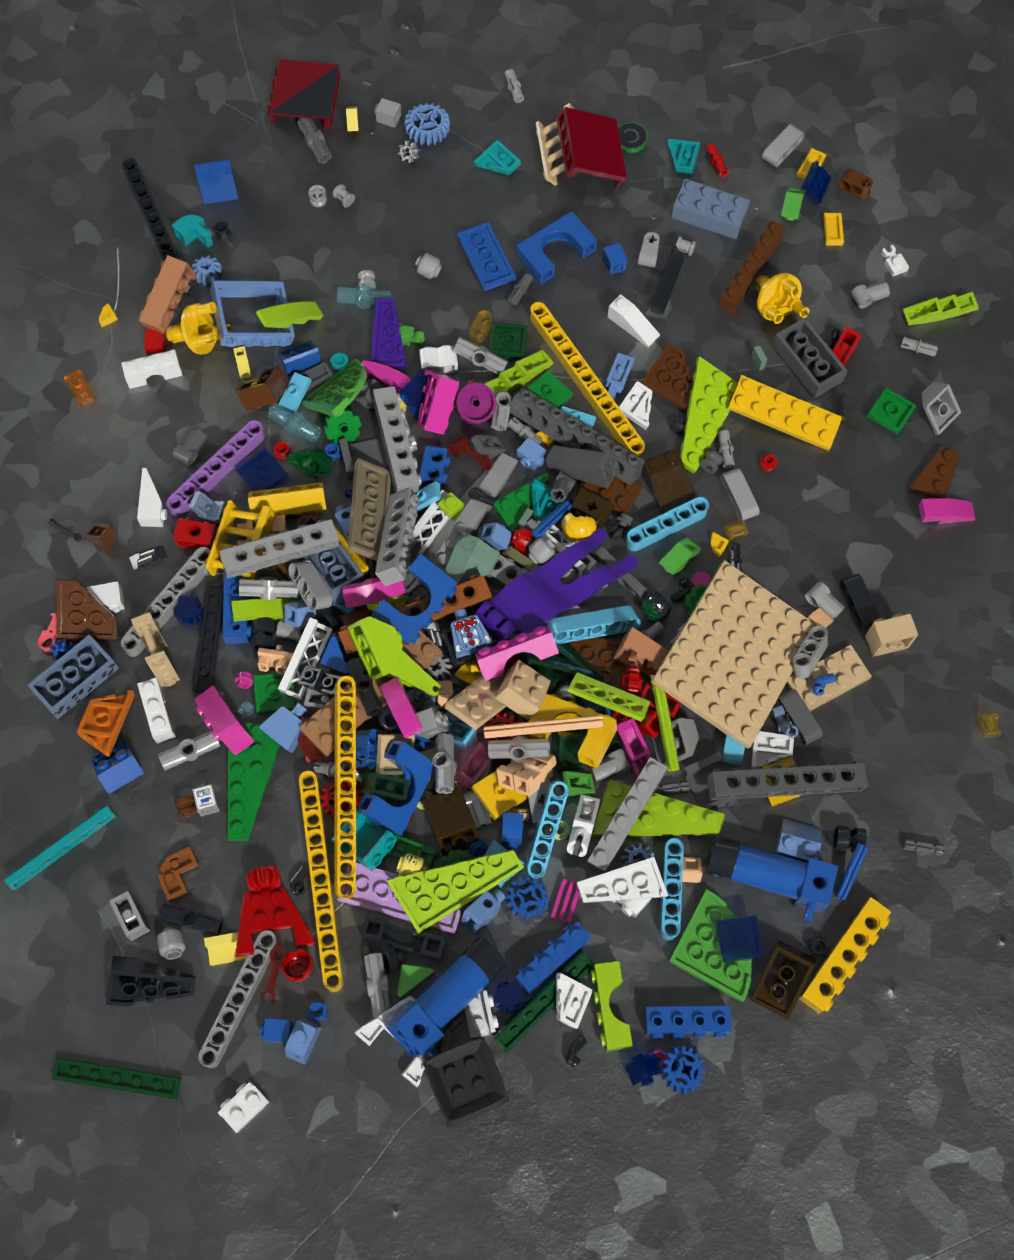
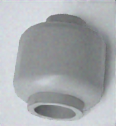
[415,253,442,279]
[528,537,556,565]
[156,927,186,960]

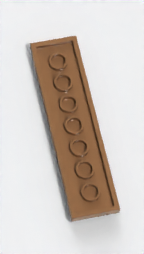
[299,630,442,757]

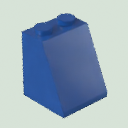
[195,159,238,204]

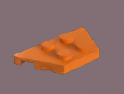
[76,690,135,756]

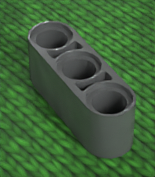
[776,688,823,746]

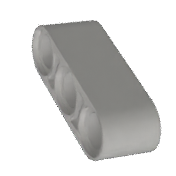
[762,124,805,167]
[720,468,759,521]
[288,561,332,611]
[793,626,828,679]

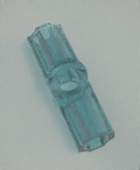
[337,285,391,309]
[267,404,322,443]

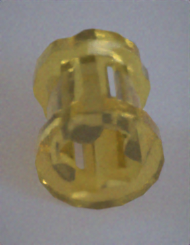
[724,520,748,541]
[981,714,1001,738]

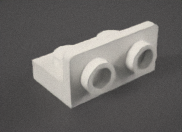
[464,990,498,1039]
[218,1082,270,1133]

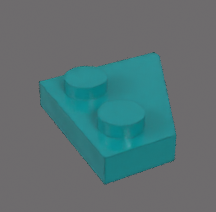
[668,138,700,174]
[474,140,521,175]
[531,479,562,522]

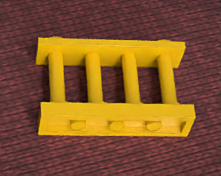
[205,500,276,579]

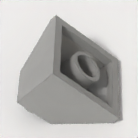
[921,382,962,435]
[652,718,699,767]

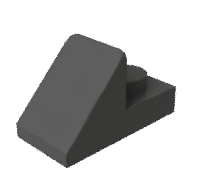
[471,435,506,463]

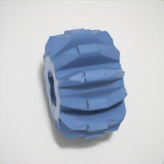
[192,255,222,286]
[621,843,654,867]

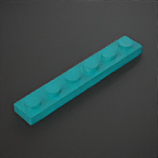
[4,806,116,891]

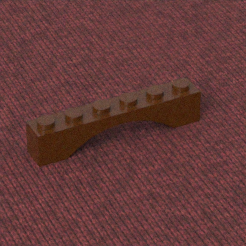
[718,220,786,316]

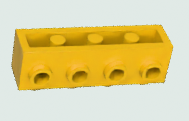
[248,482,326,516]

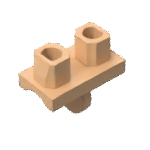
[258,645,293,675]

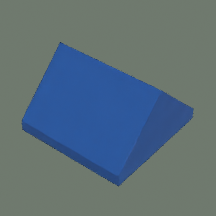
[278,340,321,376]
[320,636,351,674]

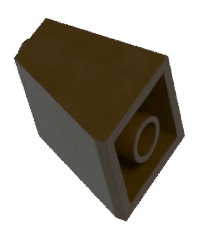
[422,786,480,856]

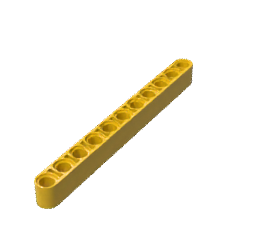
[530,302,645,458]
[334,676,356,899]
[299,771,344,992]

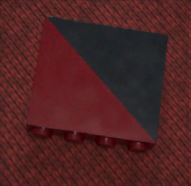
[267,59,340,129]

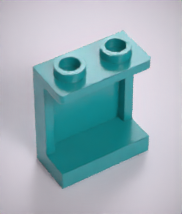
[331,809,397,871]

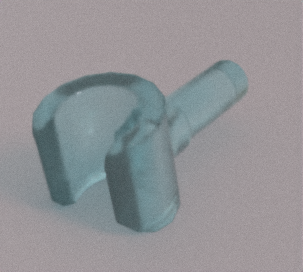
[234,702,256,717]

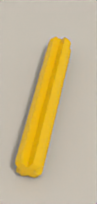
[334,526,370,575]

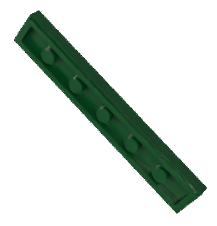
[491,949,595,1053]
[52,1058,182,1100]

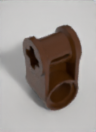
[838,168,873,199]

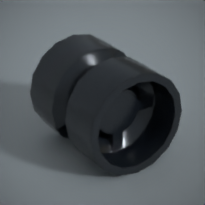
[251,618,277,651]
[833,825,867,853]

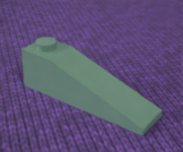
[444,532,500,604]

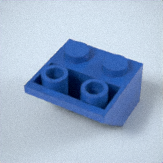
[90,740,144,794]

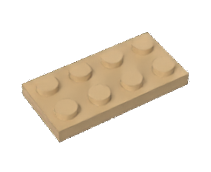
[786,645,872,711]
[445,674,506,730]

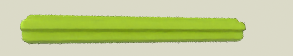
[651,675,680,772]

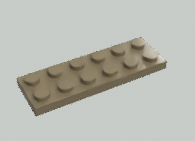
[348,458,391,561]

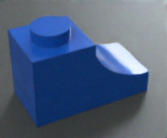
[501,813,524,849]

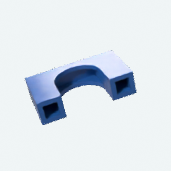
[516,211,597,285]
[371,553,458,645]
[356,740,436,836]

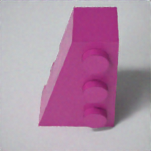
[417,370,459,435]
[194,686,255,756]

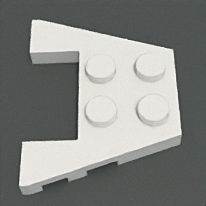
[354,996,429,1087]

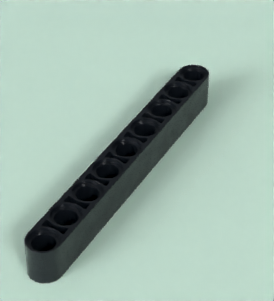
[122,158,180,261]

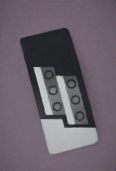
[130,545,168,570]
[423,622,446,655]

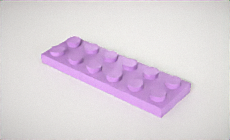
[337,863,463,934]

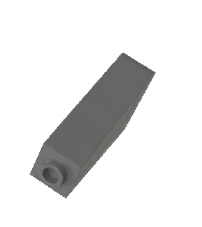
[545,446,616,489]

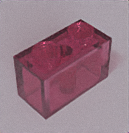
[454,742,492,790]

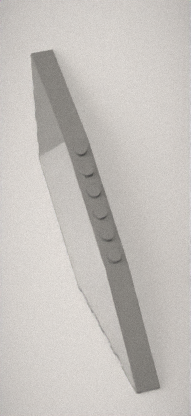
[395,453,518,616]

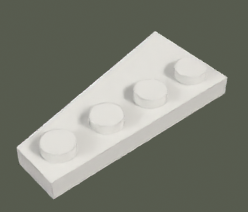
[576,857,668,903]

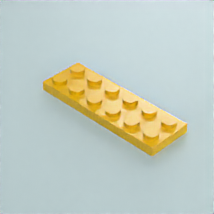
[728,375,842,451]

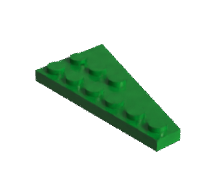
[228,722,281,841]

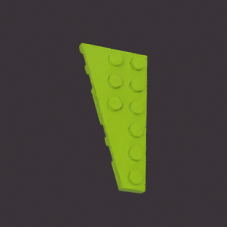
[680,356,738,474]
[591,780,725,837]
[386,849,524,933]

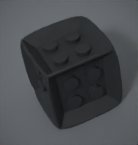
[423,1037,509,1128]

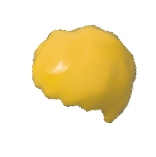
[561,513,597,543]

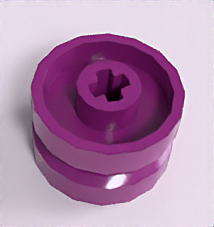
[454,383,497,424]

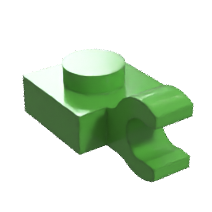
[399,324,425,346]

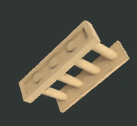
[536,103,577,186]
[131,612,180,687]

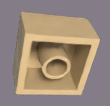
[865,613,918,657]
[495,660,551,720]

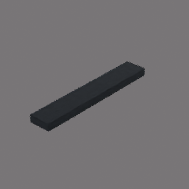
[192,582,224,693]

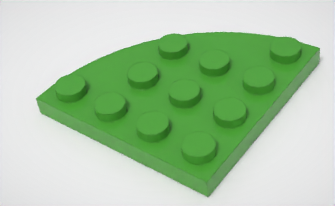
[301,359,367,417]
[669,889,752,1003]

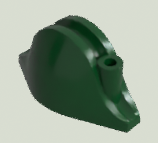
[287,447,333,476]

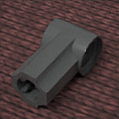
[173,429,208,466]
[550,471,576,503]
[462,789,491,828]

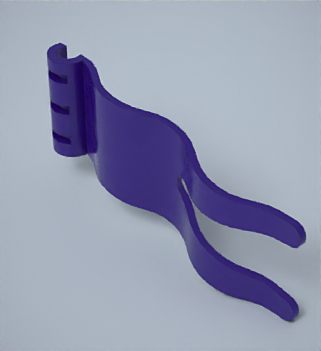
[475,529,638,641]

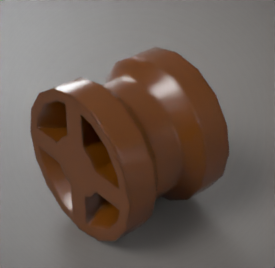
[175,796,198,818]

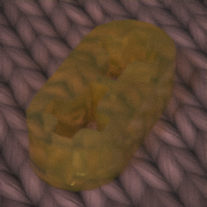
[469,310,493,343]

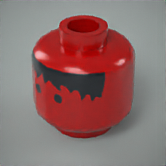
[510,527,537,554]

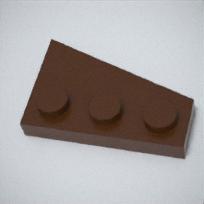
[909,446,959,499]

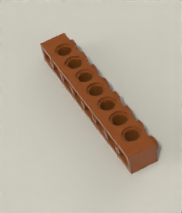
[338,574,492,655]

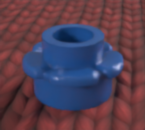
[324,443,342,461]
[469,840,488,858]
[307,1001,328,1022]

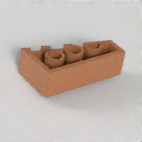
[139,255,197,334]
[614,627,669,678]

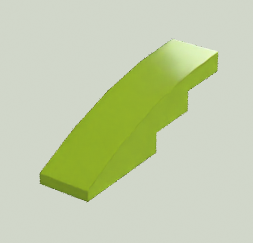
[903,292,979,326]
[256,302,324,328]
[485,350,554,397]
[231,599,303,623]

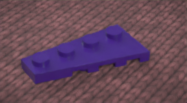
[371,299,407,369]

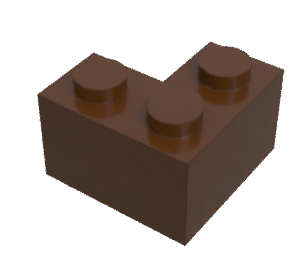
[236,366,289,410]

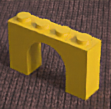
[524,694,617,769]

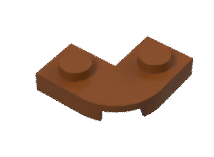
[158,846,199,902]

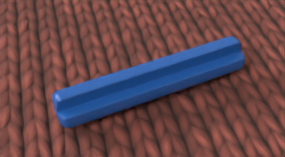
[532,500,572,539]
[835,843,868,900]

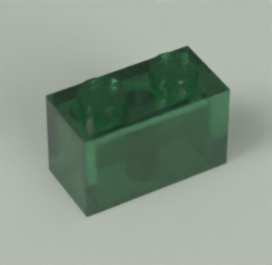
[360,772,410,800]

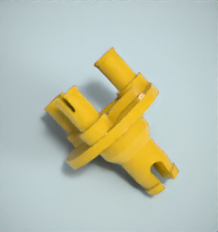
[754,273,810,324]
[166,301,233,355]

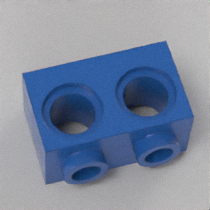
[420,446,451,490]

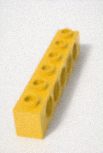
[799,897,891,1014]

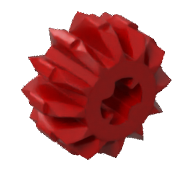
[246,865,281,892]

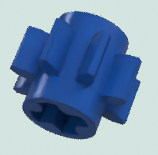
[50,638,73,660]

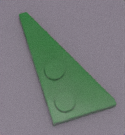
[493,473,550,534]

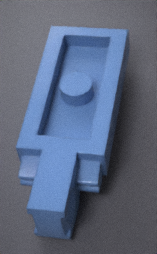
[606,353,635,400]

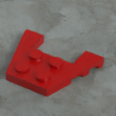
[234,888,315,957]

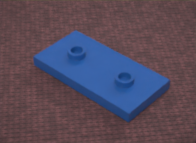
[457,222,516,291]

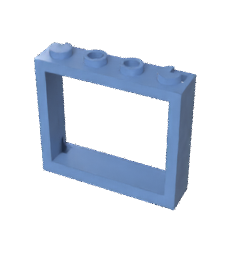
[210,281,295,347]

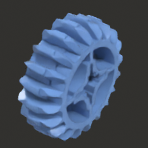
[404,102,450,146]

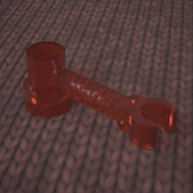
[448,436,493,471]
[261,947,287,1003]

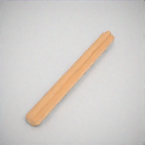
[484,715,603,738]

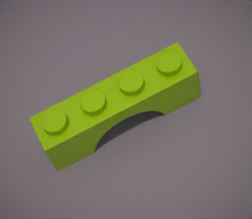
[590,961,633,1051]

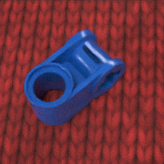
[356,729,379,768]

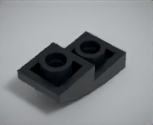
[298,666,344,697]

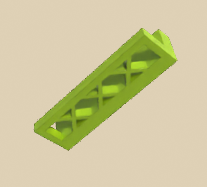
[568,672,650,722]

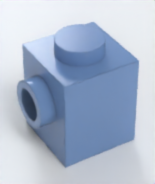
[517,437,546,471]
[479,522,512,551]
[285,600,316,627]

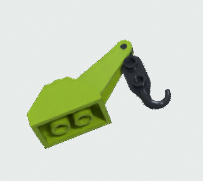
[347,616,442,730]

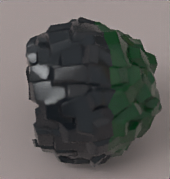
[641,591,672,621]

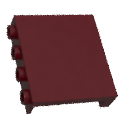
[556,107,627,187]

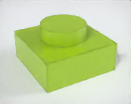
[437,492,464,519]

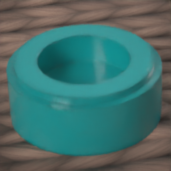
[330,352,349,371]

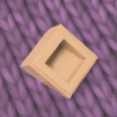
[808,608,834,628]
[436,680,453,709]
[682,857,702,883]

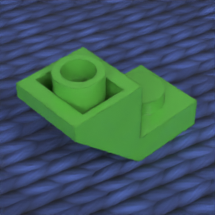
[781,187,805,221]
[659,537,701,575]

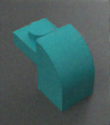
[171,215,213,248]

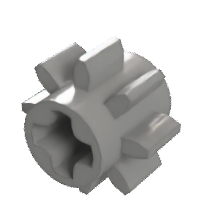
[398,140,420,163]

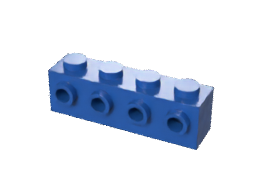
[223,571,253,644]
[515,922,591,995]
[644,1006,732,1039]

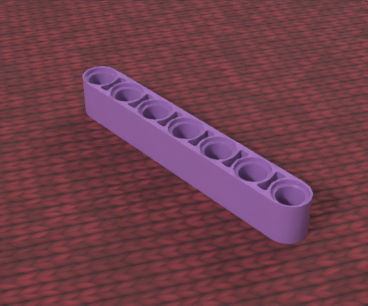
[166,420,265,518]

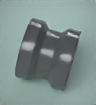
[700,451,723,474]

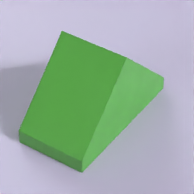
[561,771,595,798]
[398,964,434,1000]

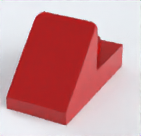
[832,326,862,367]

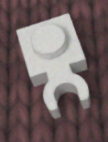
[881,245,909,277]

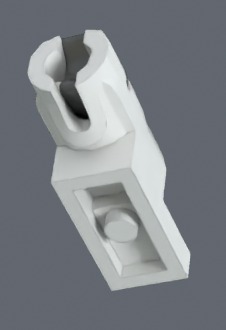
[567,794,600,857]

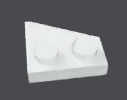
[619,381,652,430]
[750,731,794,769]
[556,973,593,1029]

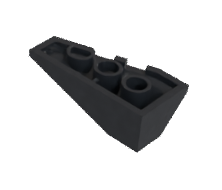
[106,955,196,1006]

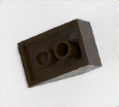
[641,448,695,514]
[751,940,816,1020]

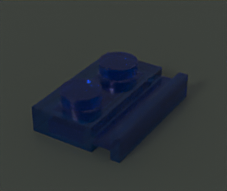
[801,161,832,205]

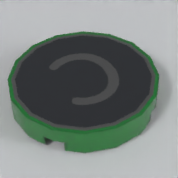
[618,122,648,153]

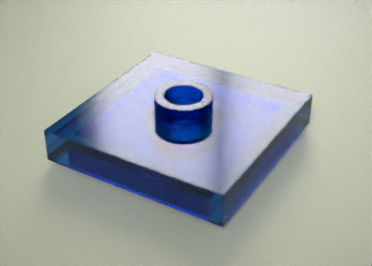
[397,369,428,420]
[236,448,288,492]
[715,915,764,963]

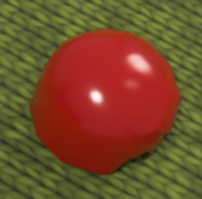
[281,948,313,982]

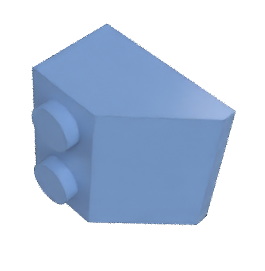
[774,819,822,862]

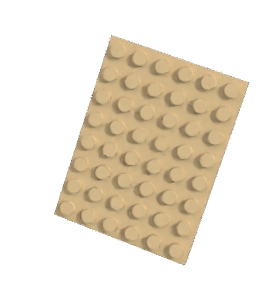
[651,561,816,749]

